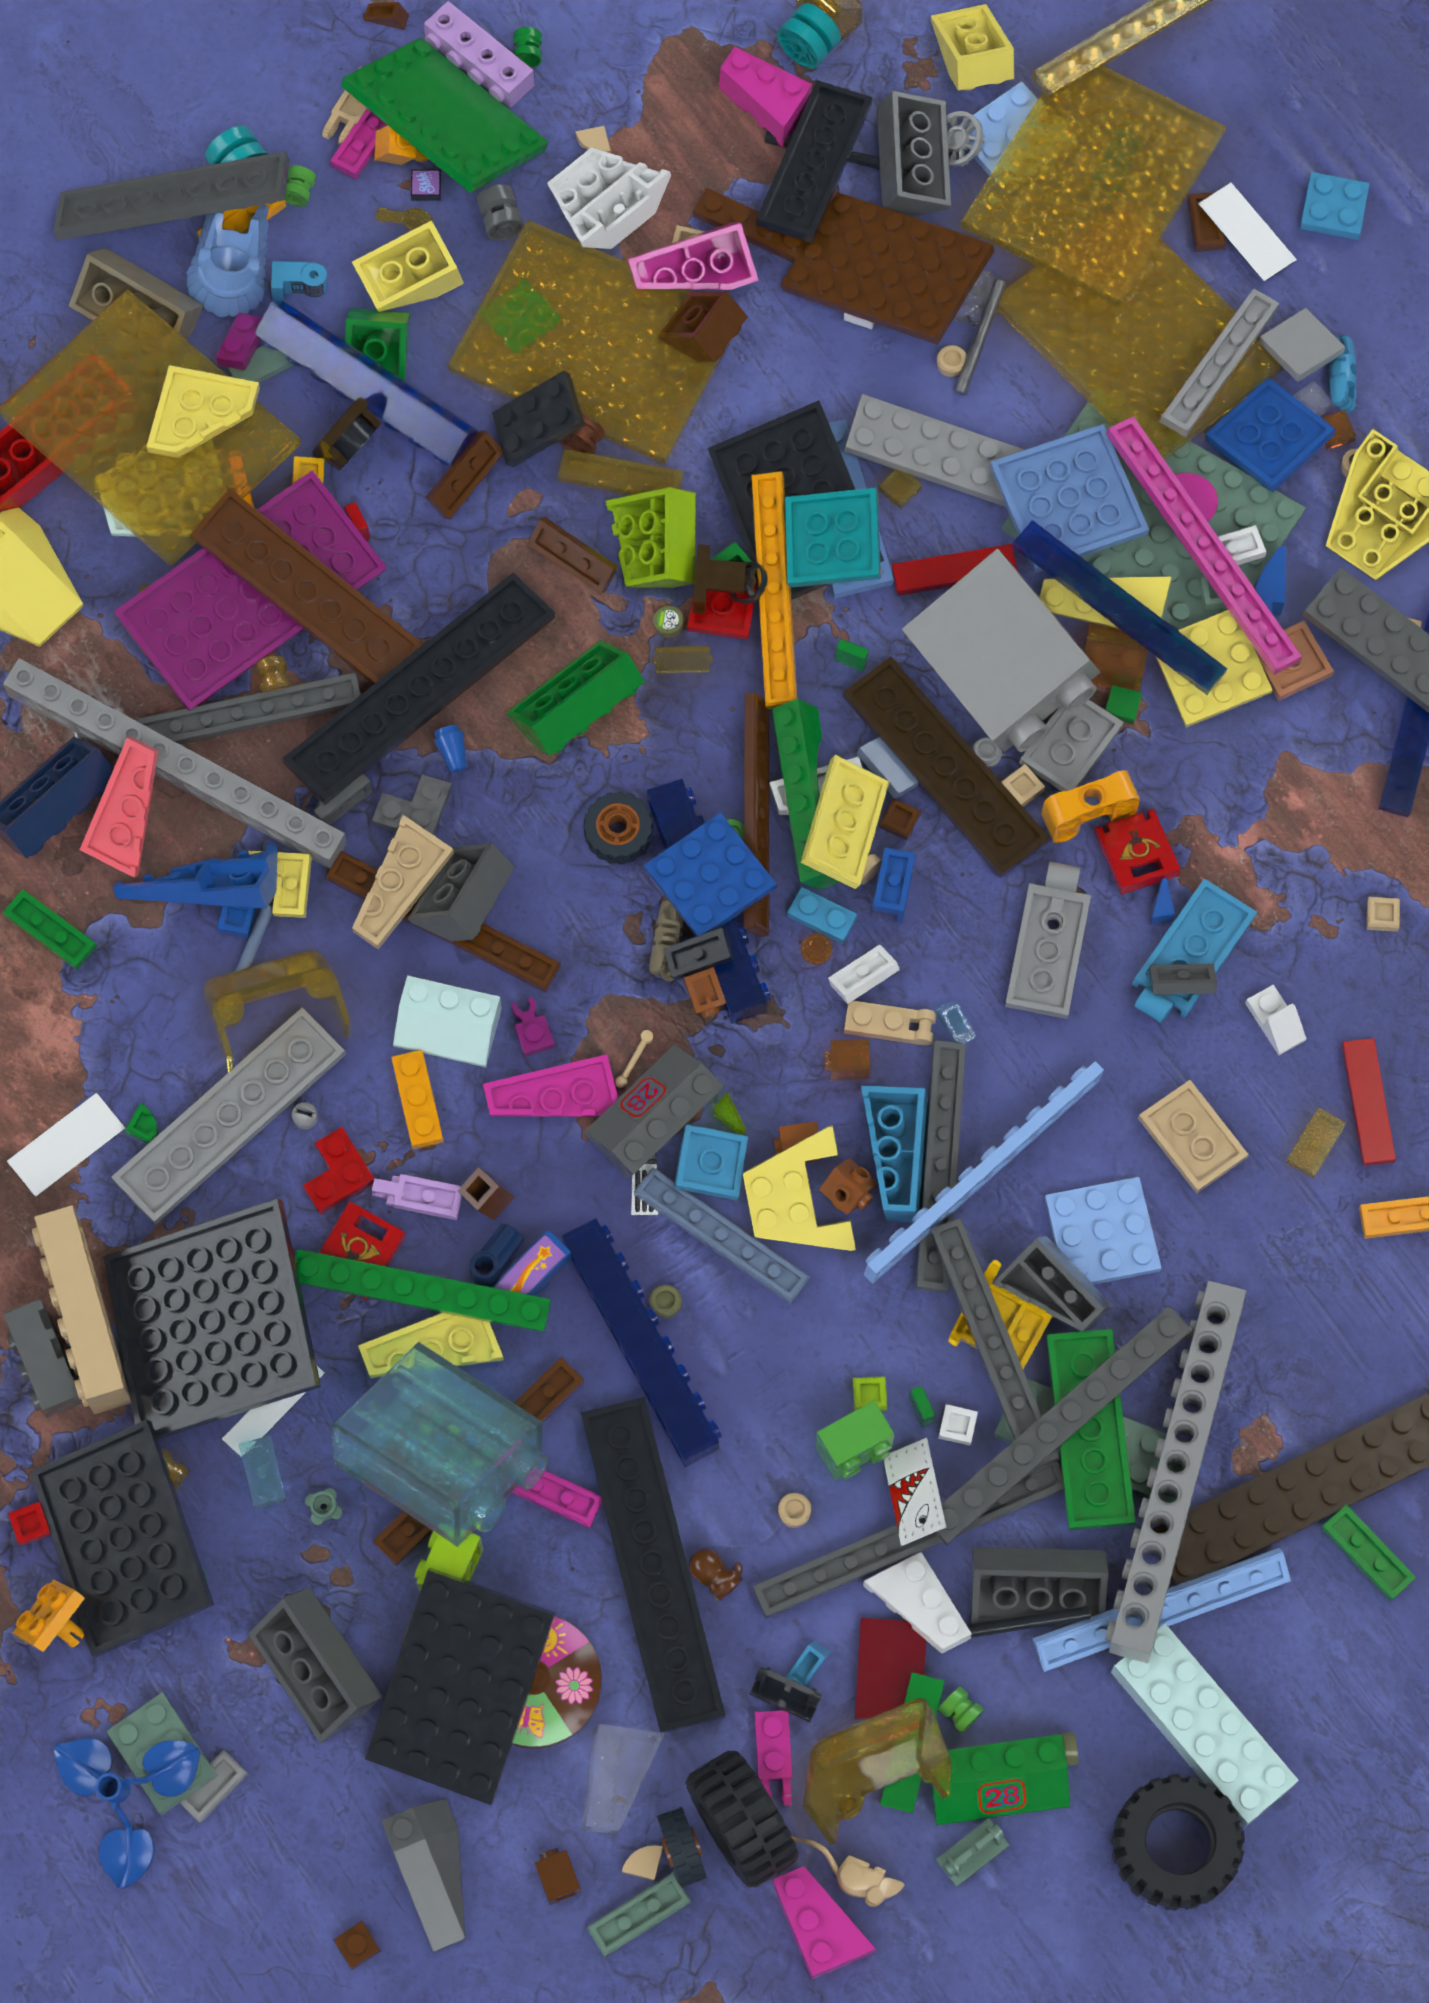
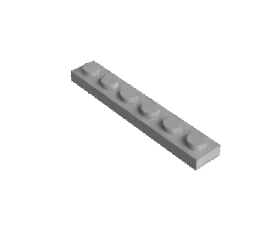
[1160,289,1279,437]

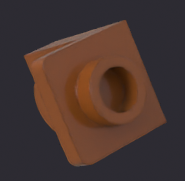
[683,967,726,1018]

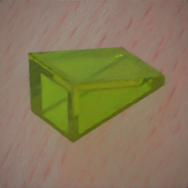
[712,1091,746,1136]

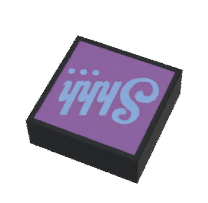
[411,169,441,201]

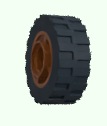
[583,791,653,865]
[657,1807,707,1888]

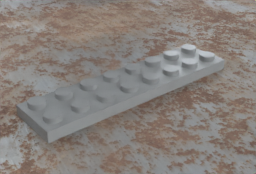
[111,1007,346,1225]

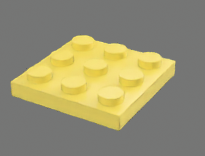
[1150,610,1272,728]

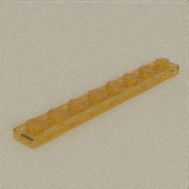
[1031,0,1213,98]

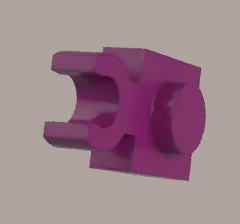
[512,997,555,1057]

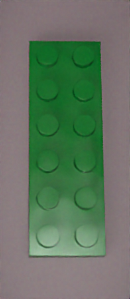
[1046,1329,1136,1531]

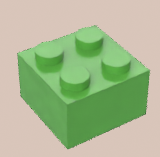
[815,1400,894,1480]

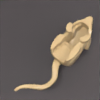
[791,1836,905,1907]

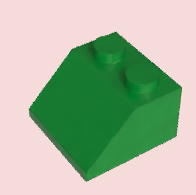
[345,308,410,381]

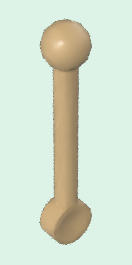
[615,1030,653,1088]

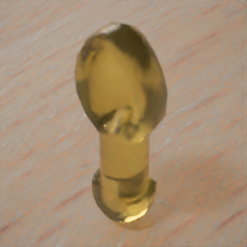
[375,207,433,230]

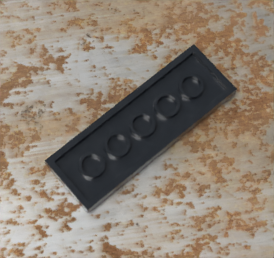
[756,80,872,243]

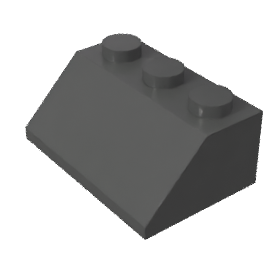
[408,843,515,941]

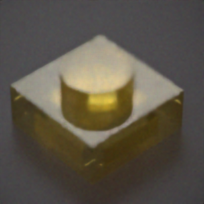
[879,469,922,509]

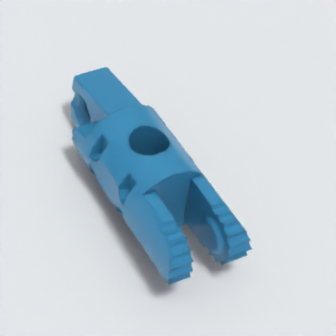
[1329,335,1357,414]

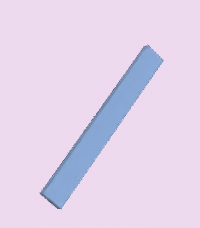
[1033,1548,1291,1672]

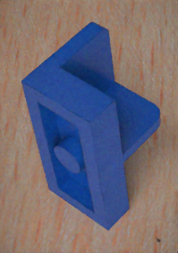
[872,848,916,923]

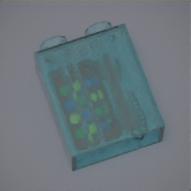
[332,1342,548,1547]

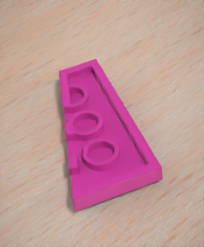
[483,1054,618,1117]

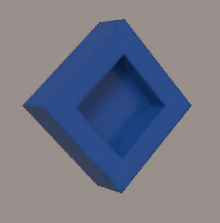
[217,906,256,938]

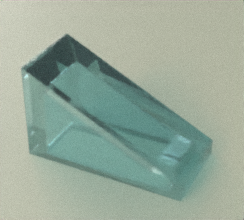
[934,1001,976,1044]

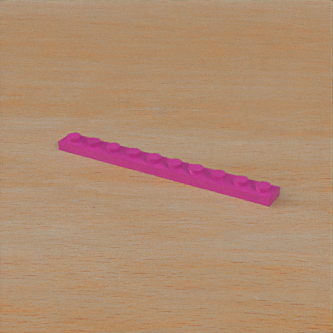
[1106,416,1302,675]

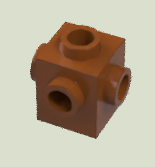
[819,1158,878,1215]

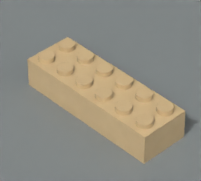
[32,1205,131,1415]

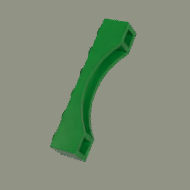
[772,698,841,890]

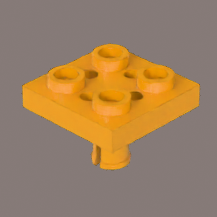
[12,1579,85,1652]

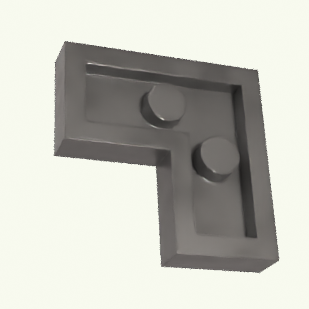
[372,774,452,836]

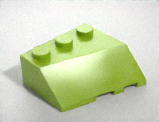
[606,487,696,588]

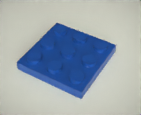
[1205,377,1335,493]
[644,812,777,937]

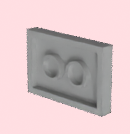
[1019,700,1124,791]

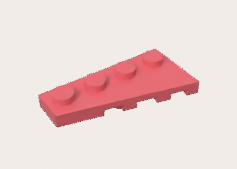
[79,737,159,878]

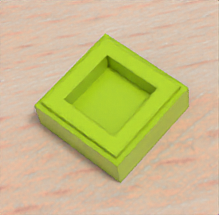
[852,1376,887,1411]

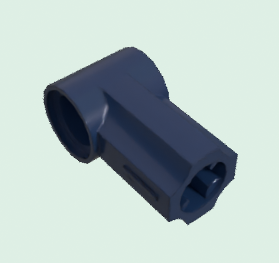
[470,1223,524,1287]

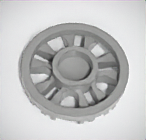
[946,111,985,168]

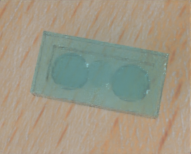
[239,1435,287,1509]

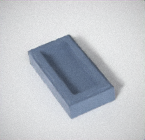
[856,737,919,799]

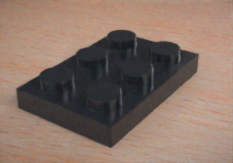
[492,371,585,467]

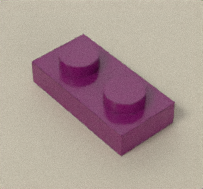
[216,313,268,370]

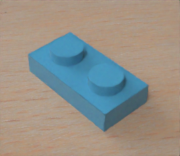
[787,887,858,944]

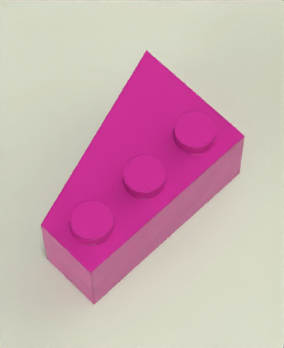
[772,1866,876,1980]

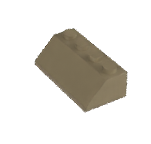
[69,247,204,361]

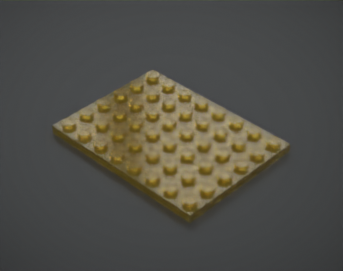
[960,49,1227,307]
[997,203,1284,460]
[448,220,733,465]
[0,289,301,566]

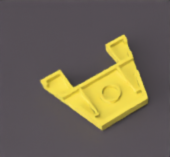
[743,1125,856,1251]

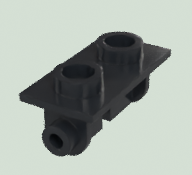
[749,1667,823,1722]

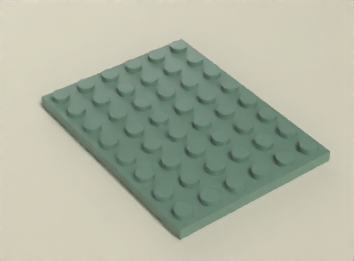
[1002,388,1306,632]

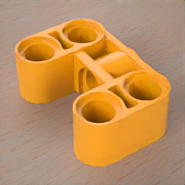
[1041,770,1140,843]

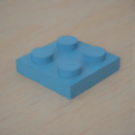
[1300,172,1370,240]
[674,1124,748,1201]

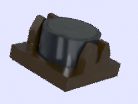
[312,396,381,471]

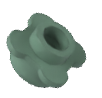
[305,1488,342,1525]

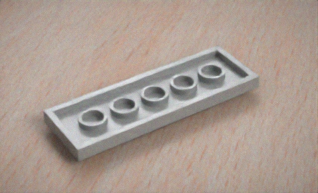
[844,394,1024,507]

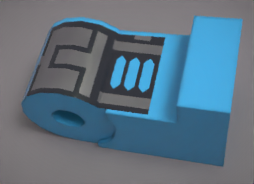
[271,261,328,301]

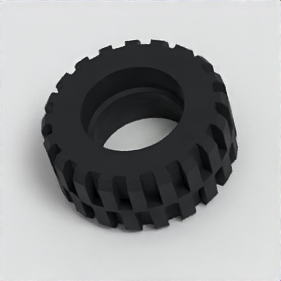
[685,1750,798,1888]
[1111,1774,1245,1911]

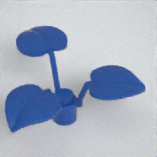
[54,1738,200,1889]

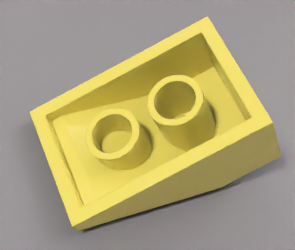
[931,4,1014,91]
[352,220,464,312]

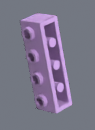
[424,1,535,108]

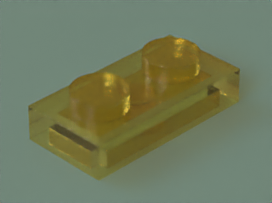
[1286,1107,1346,1179]

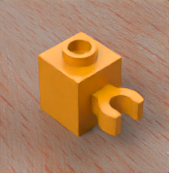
[374,125,429,165]

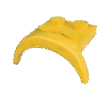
[948,1260,1052,1369]

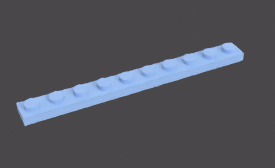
[864,1061,1104,1284]

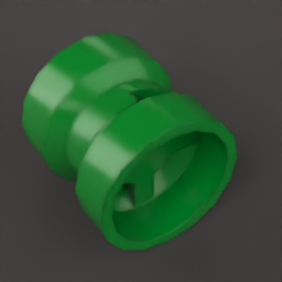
[513,27,542,68]

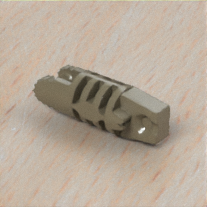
[649,900,684,982]

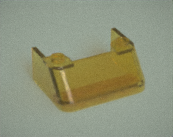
[204,950,351,1072]
[803,1698,952,1845]

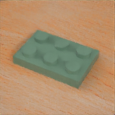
[106,1692,218,1815]

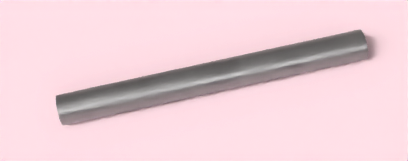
[955,279,1006,396]

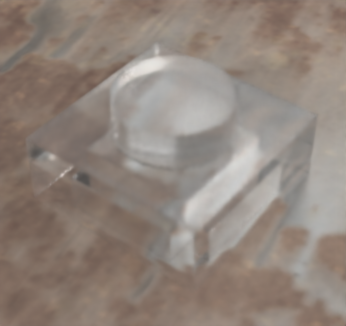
[1292,381,1333,416]

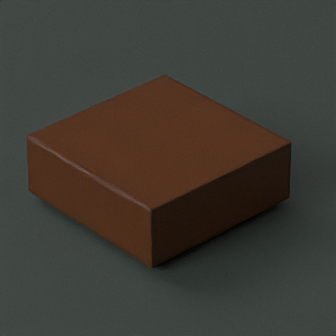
[879,798,921,841]

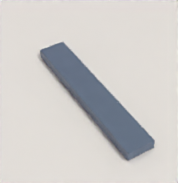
[634,1167,810,1305]

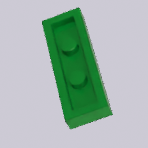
[2,889,97,971]
[1321,1504,1416,1602]

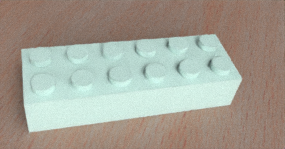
[1111,1624,1299,1829]

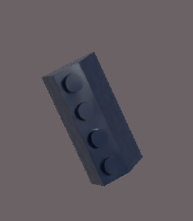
[0,736,114,859]

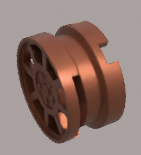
[559,413,605,457]

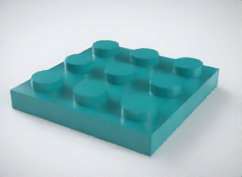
[785,488,881,588]

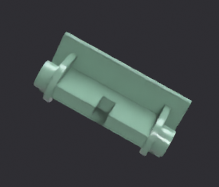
[936,1818,1010,1887]

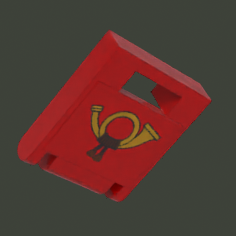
[1094,808,1180,895]
[319,1201,407,1301]

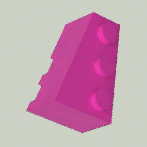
[719,46,812,147]

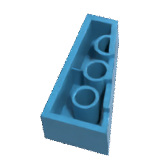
[861,1086,928,1223]

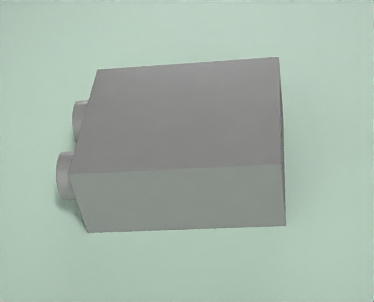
[902,548,1101,752]

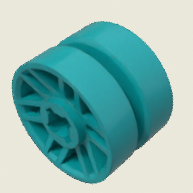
[776,3,841,69]
[205,126,268,165]

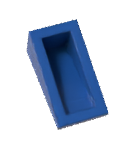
[1150,878,1175,925]

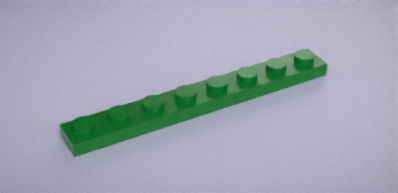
[295,1249,552,1333]

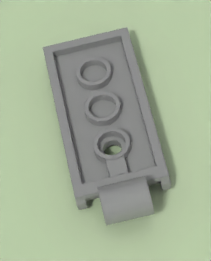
[1005,861,1091,1019]

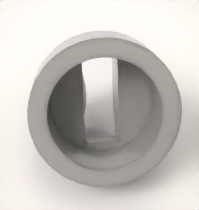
[292,1102,318,1130]

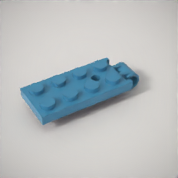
[1132,879,1257,1024]

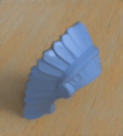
[186,204,269,317]

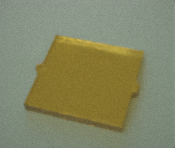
[652,646,713,673]

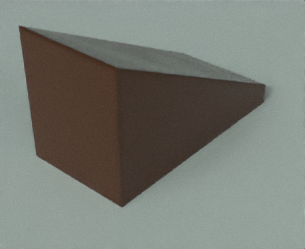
[363,2,409,30]

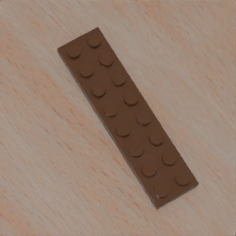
[190,488,423,685]

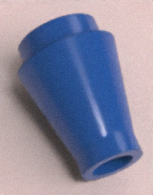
[434,725,468,773]

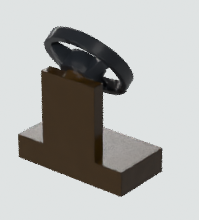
[693,544,768,614]

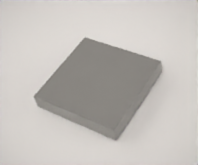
[1259,308,1345,382]

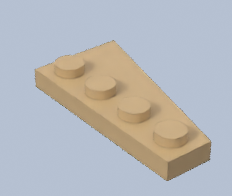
[352,815,454,950]

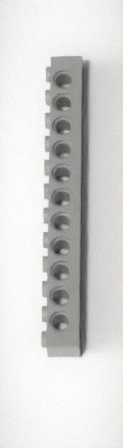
[3,658,347,869]
[1105,1281,1246,1663]

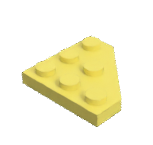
[146,365,260,458]

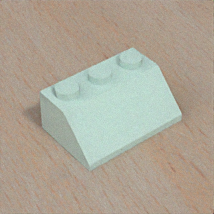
[393,976,502,1068]

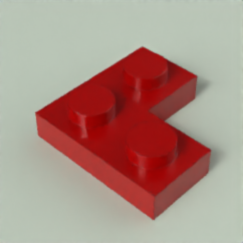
[303,1127,374,1215]

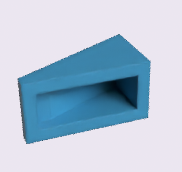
[786,1640,831,1686]

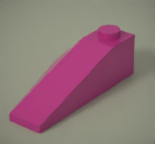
[627,222,759,290]

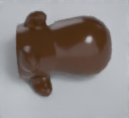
[689,1548,743,1602]

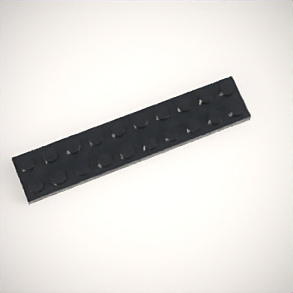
[283,572,555,805]
[581,1397,726,1734]

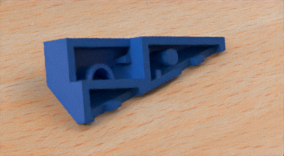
[113,844,278,909]

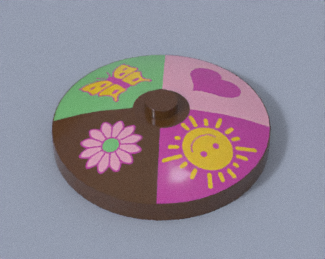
[513,1616,602,1749]

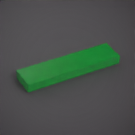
[880,1673,945,1813]

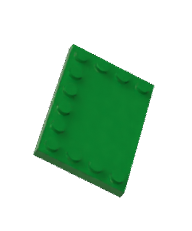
[341,37,549,193]

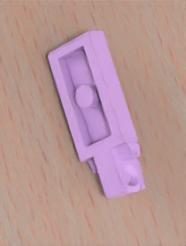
[372,1174,462,1221]

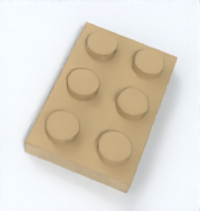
[1138,1080,1249,1194]

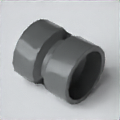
[476,184,524,241]

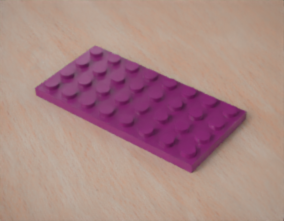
[114,470,387,711]

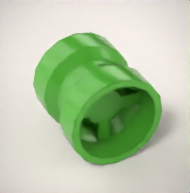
[285,165,317,207]
[938,1686,985,1734]

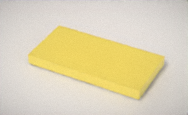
[800,755,889,889]

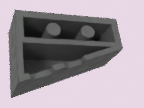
[992,1236,1114,1332]
[3,1299,82,1418]

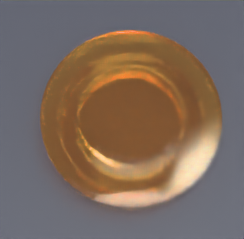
[801,934,832,965]

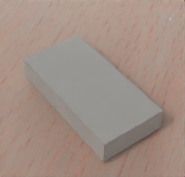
[180,1750,248,1824]

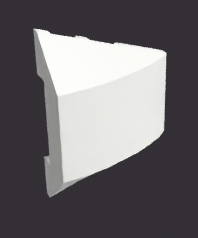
[547,148,671,249]

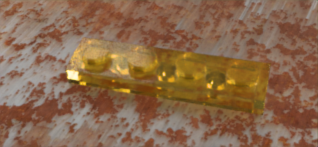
[558,449,684,495]

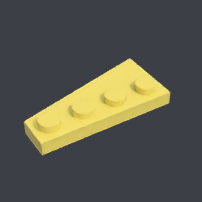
[1039,576,1172,638]
[358,1313,504,1378]

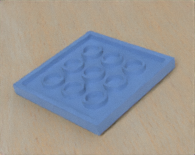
[989,424,1149,573]

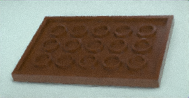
[780,192,995,345]

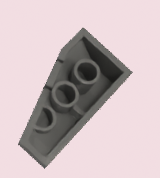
[381,1799,465,1952]

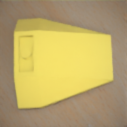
[1325,429,1429,581]
[0,507,84,647]

